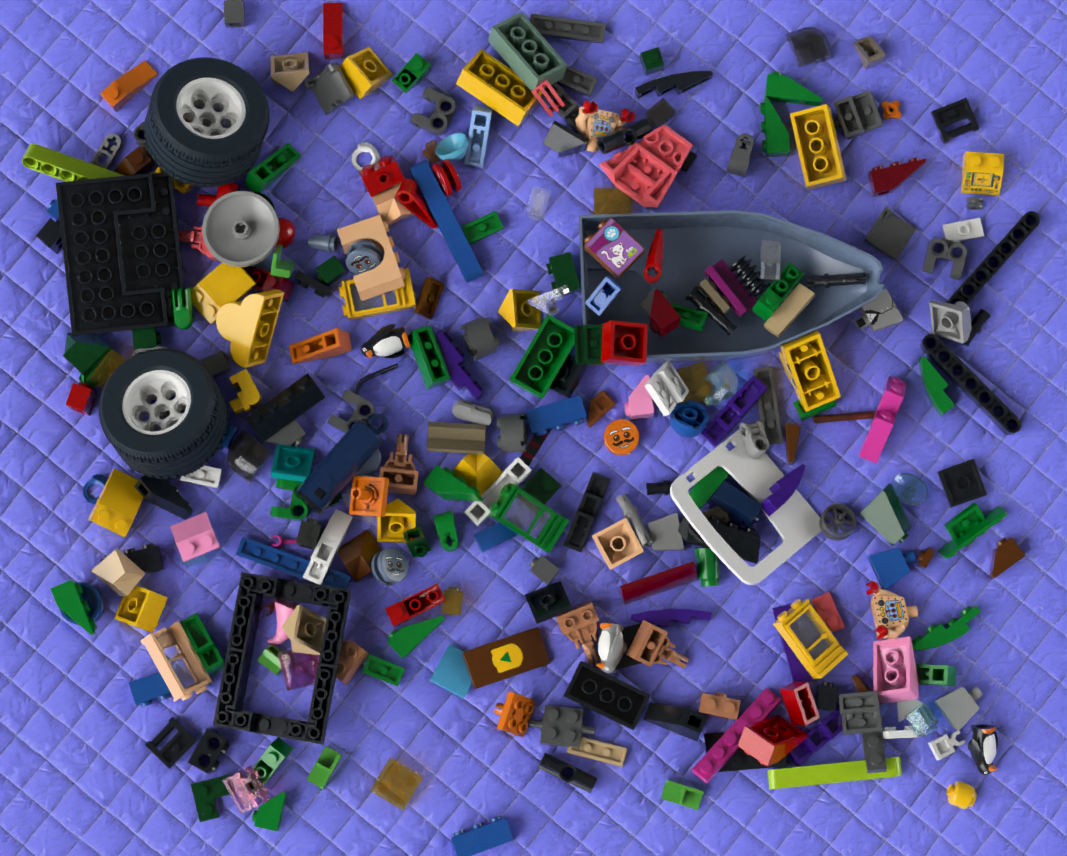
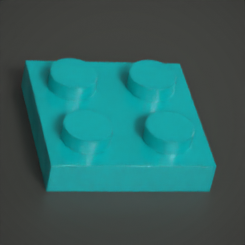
[271,444,315,482]

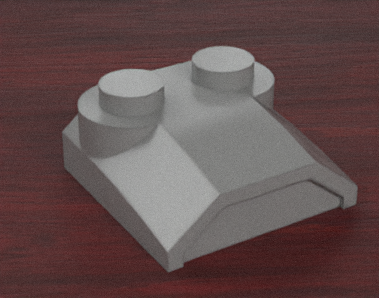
[929,301,972,344]

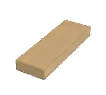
[764,283,815,338]
[566,737,628,767]

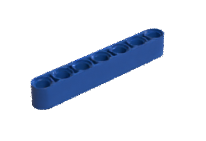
[409,160,484,283]

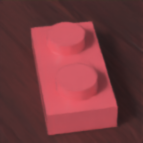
[811,592,845,633]

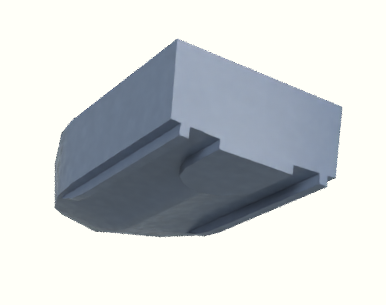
[579,210,884,366]

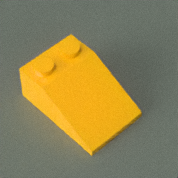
[191,263,257,324]
[88,468,143,538]

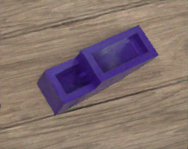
[761,463,806,516]

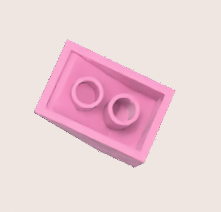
[873,636,919,704]

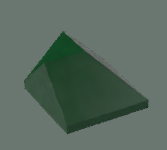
[63,332,111,376]

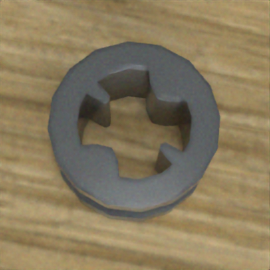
[966,197,984,210]

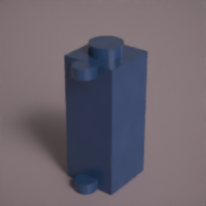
[712,480,763,527]

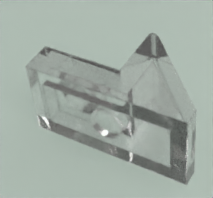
[527,285,570,315]

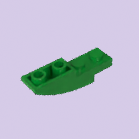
[912,605,981,651]

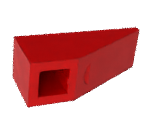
[385,583,446,627]

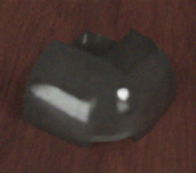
[786,27,834,68]
[227,430,272,483]

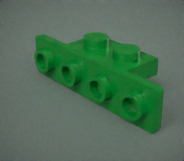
[938,503,1007,559]

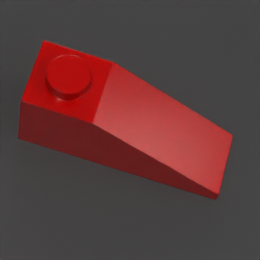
[323,3,344,59]

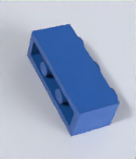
[525,395,587,437]
[451,815,514,856]

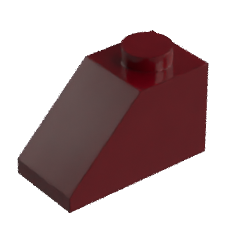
[649,289,681,338]

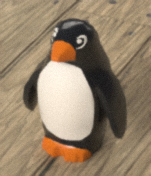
[361,324,411,358]
[968,724,998,775]

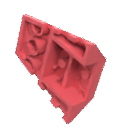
[600,124,693,208]

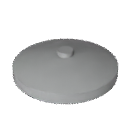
[202,191,280,267]

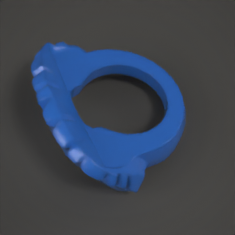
[83,474,107,504]

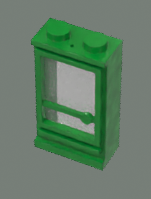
[489,482,569,553]

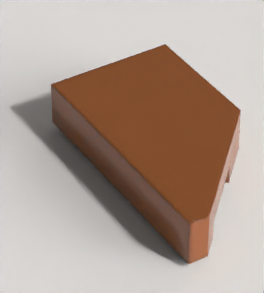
[588,390,616,428]

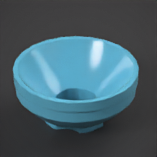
[435,133,468,162]

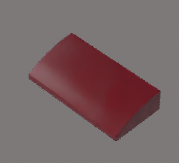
[620,561,697,605]

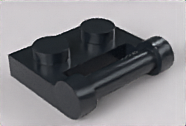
[931,98,979,144]
[145,717,197,769]

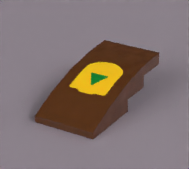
[462,627,550,690]

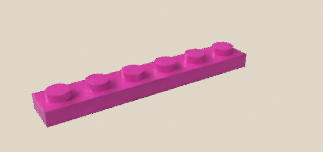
[692,688,782,783]

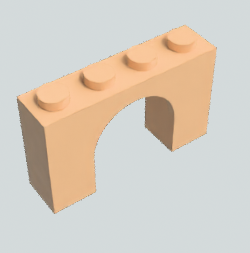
[337,215,406,301]

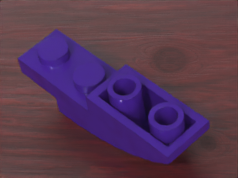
[437,330,483,401]

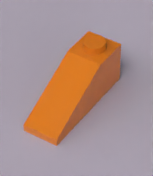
[100,61,158,112]
[289,328,352,364]

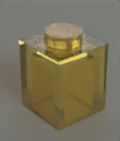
[441,587,464,616]

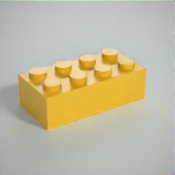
[456,49,542,126]
[790,104,847,190]

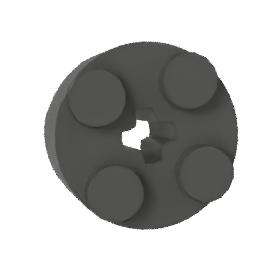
[460,317,500,360]
[497,413,528,453]

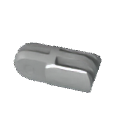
[452,400,494,427]

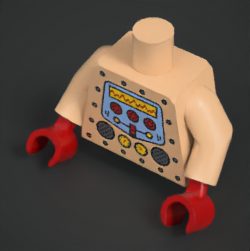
[575,101,635,153]
[866,581,918,640]

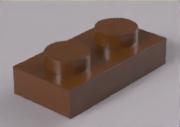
[414,277,445,320]

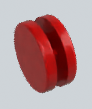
[432,159,462,197]

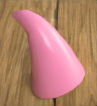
[267,600,299,645]

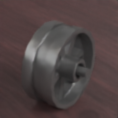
[819,504,856,541]

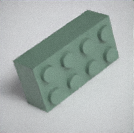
[488,12,567,91]

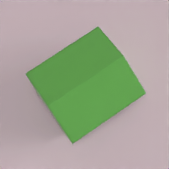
[257,644,290,675]

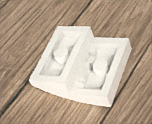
[644,361,689,416]

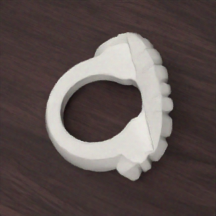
[352,142,381,171]

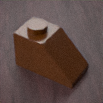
[114,146,154,176]
[989,537,1025,580]

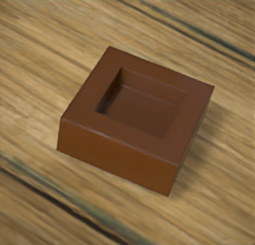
[916,548,935,569]

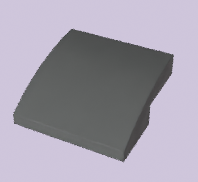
[839,691,883,735]

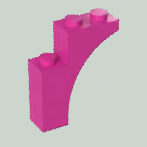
[859,376,907,463]

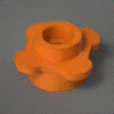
[881,100,901,120]

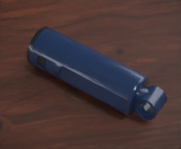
[295,413,389,514]

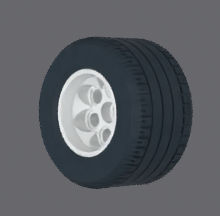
[144,57,270,188]
[99,348,229,479]

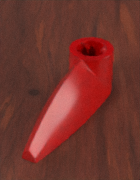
[397,179,437,229]
[643,229,663,284]

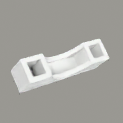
[464,457,532,527]

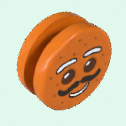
[604,419,639,456]

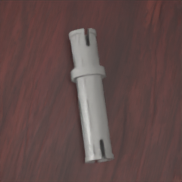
[616,493,654,547]

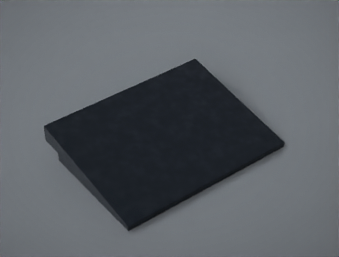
[56,172,185,336]

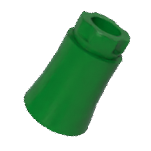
[694,547,720,587]

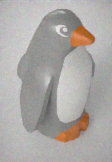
[596,623,627,673]

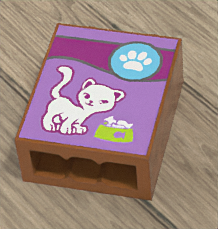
[584,217,645,280]

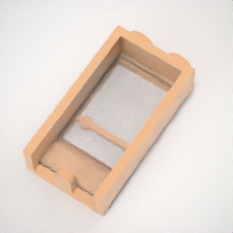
[141,621,212,702]

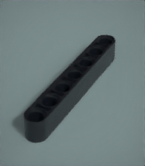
[946,211,1040,304]
[920,334,1021,435]

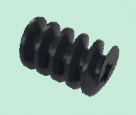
[729,255,771,297]

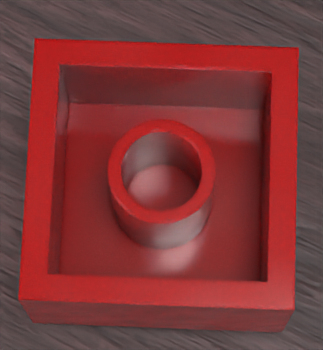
[601,320,648,366]

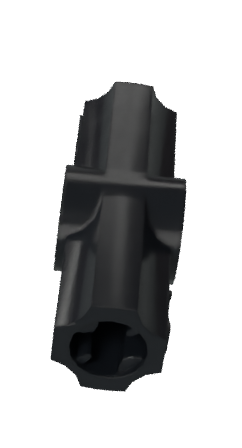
[597,118,652,154]
[538,753,598,793]

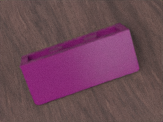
[704,259,757,318]

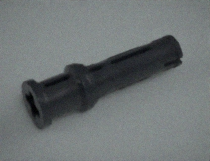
[685,286,737,336]

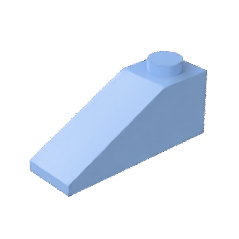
[464,104,493,167]

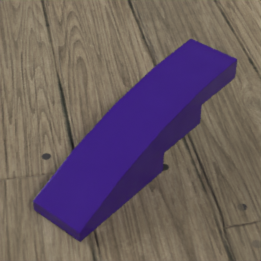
[701,375,768,447]
[772,603,813,682]
[630,609,712,628]
[788,707,843,766]

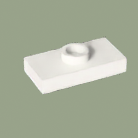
[942,218,984,242]

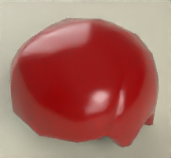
[275,218,295,248]

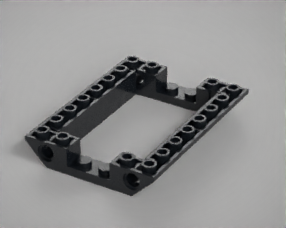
[213,572,352,745]

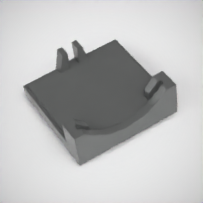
[304,63,355,115]
[864,207,916,261]

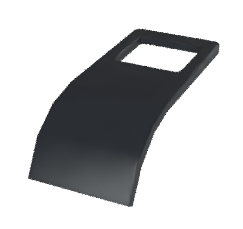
[355,363,399,396]

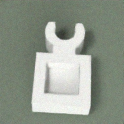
[928,731,965,760]

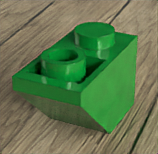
[392,53,432,93]

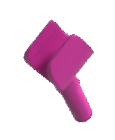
[271,535,297,547]

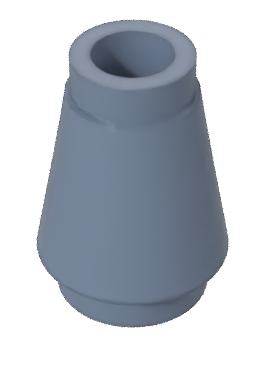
[308,234,338,253]

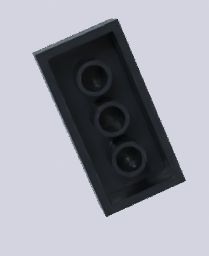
[563,661,651,731]

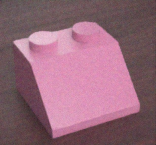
[624,375,654,421]
[170,512,221,562]

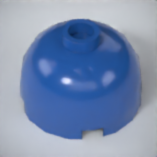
[670,400,709,437]

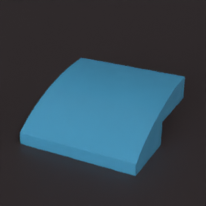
[430,644,472,699]

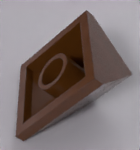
[337,529,381,583]

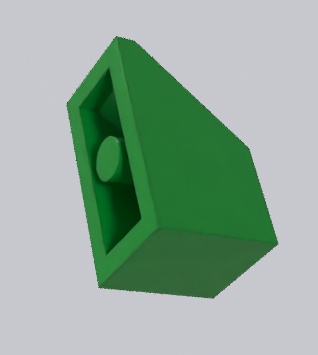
[252,792,287,831]

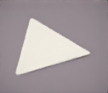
[897,699,926,722]

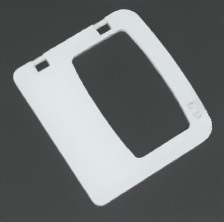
[670,430,821,585]

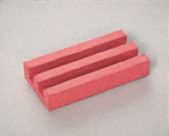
[531,80,565,117]

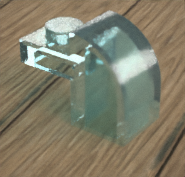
[703,361,738,406]

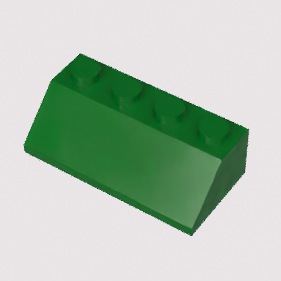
[509,314,575,399]

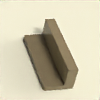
[427,422,486,454]

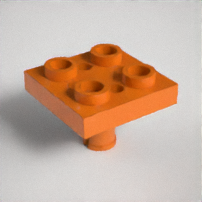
[349,476,389,517]
[494,691,535,738]

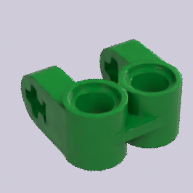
[270,478,310,521]
[433,511,459,552]

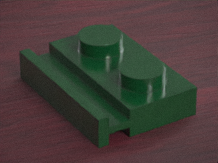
[574,324,604,365]
[516,468,562,514]

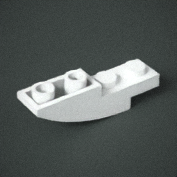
[303,509,353,585]

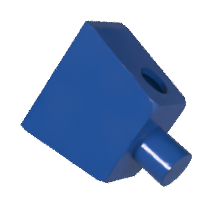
[867,548,917,589]

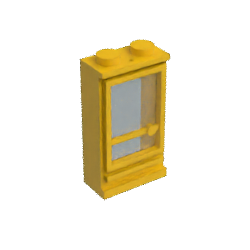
[339,268,416,321]
[773,599,848,679]

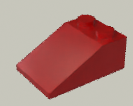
[738,715,808,766]

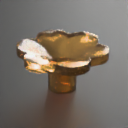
[423,140,441,164]

